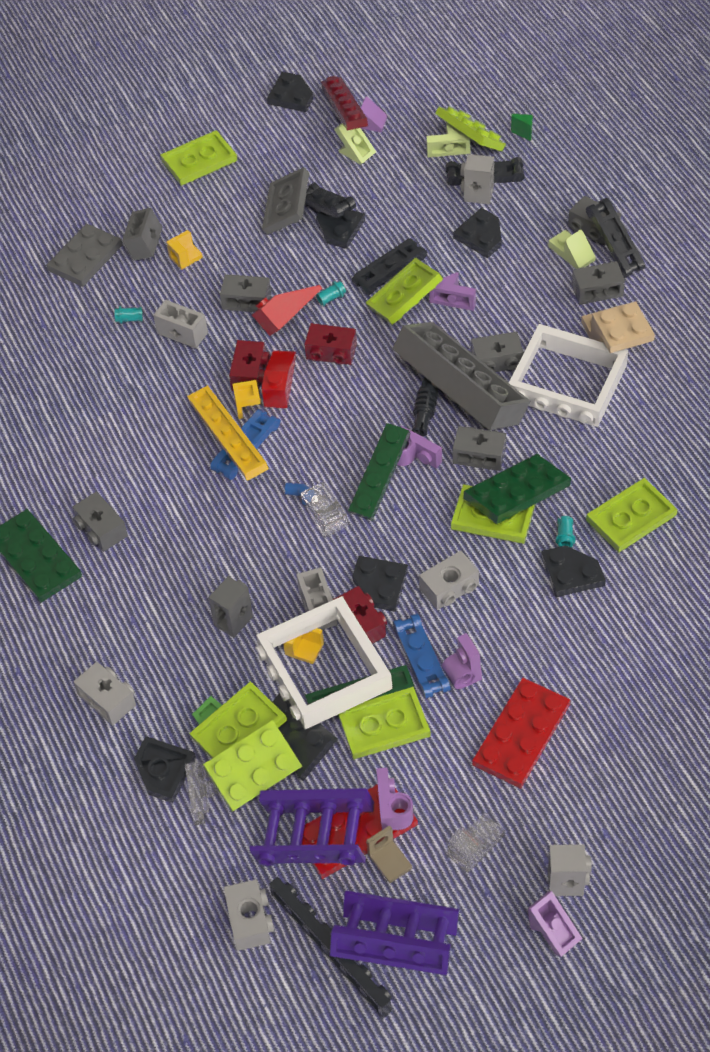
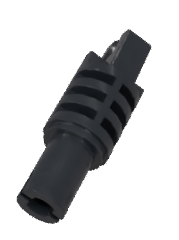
[412,377,438,437]

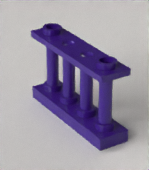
[249,788,374,866]
[330,890,459,975]

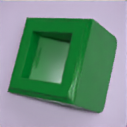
[511,114,533,141]

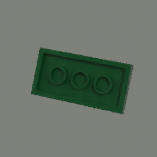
[463,454,571,524]
[0,509,83,603]

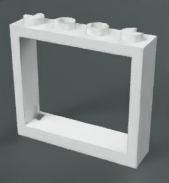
[509,324,628,427]
[255,596,392,729]

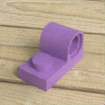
[397,426,442,469]
[442,633,482,689]
[376,768,414,830]

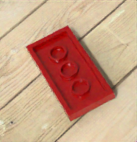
[472,678,571,789]
[301,784,418,879]

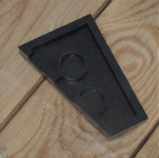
[272,693,338,781]

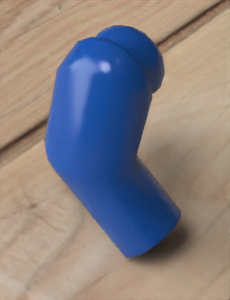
[285,482,317,505]

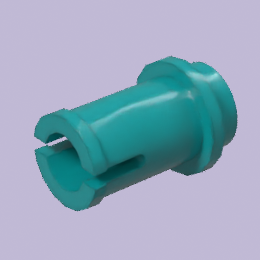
[316,281,346,306]
[114,306,143,324]
[555,516,576,548]

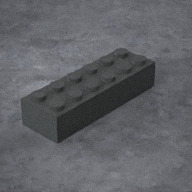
[393,322,531,430]

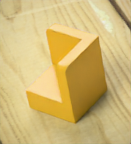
[166,230,203,270]
[233,380,260,419]
[283,628,324,664]

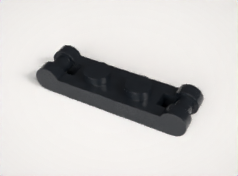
[445,157,525,186]
[305,182,356,218]
[586,198,645,278]
[352,238,428,295]

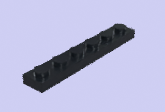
[269,877,392,1019]

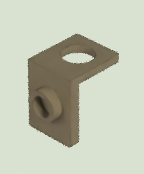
[367,826,412,883]

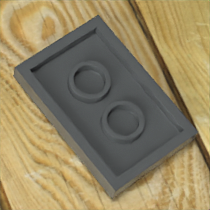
[262,167,309,235]
[46,223,123,287]

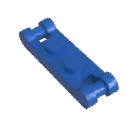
[210,409,281,480]
[393,613,451,699]

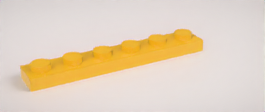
[187,385,269,481]

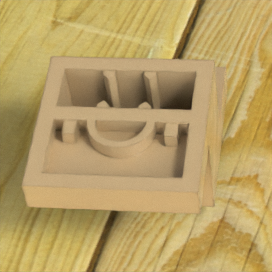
[581,301,655,353]

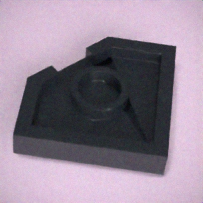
[267,71,313,112]
[453,207,502,258]
[316,210,365,249]
[541,545,606,597]
[352,556,408,612]
[134,736,196,803]

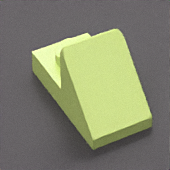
[334,123,376,164]
[427,123,470,157]
[548,230,596,269]

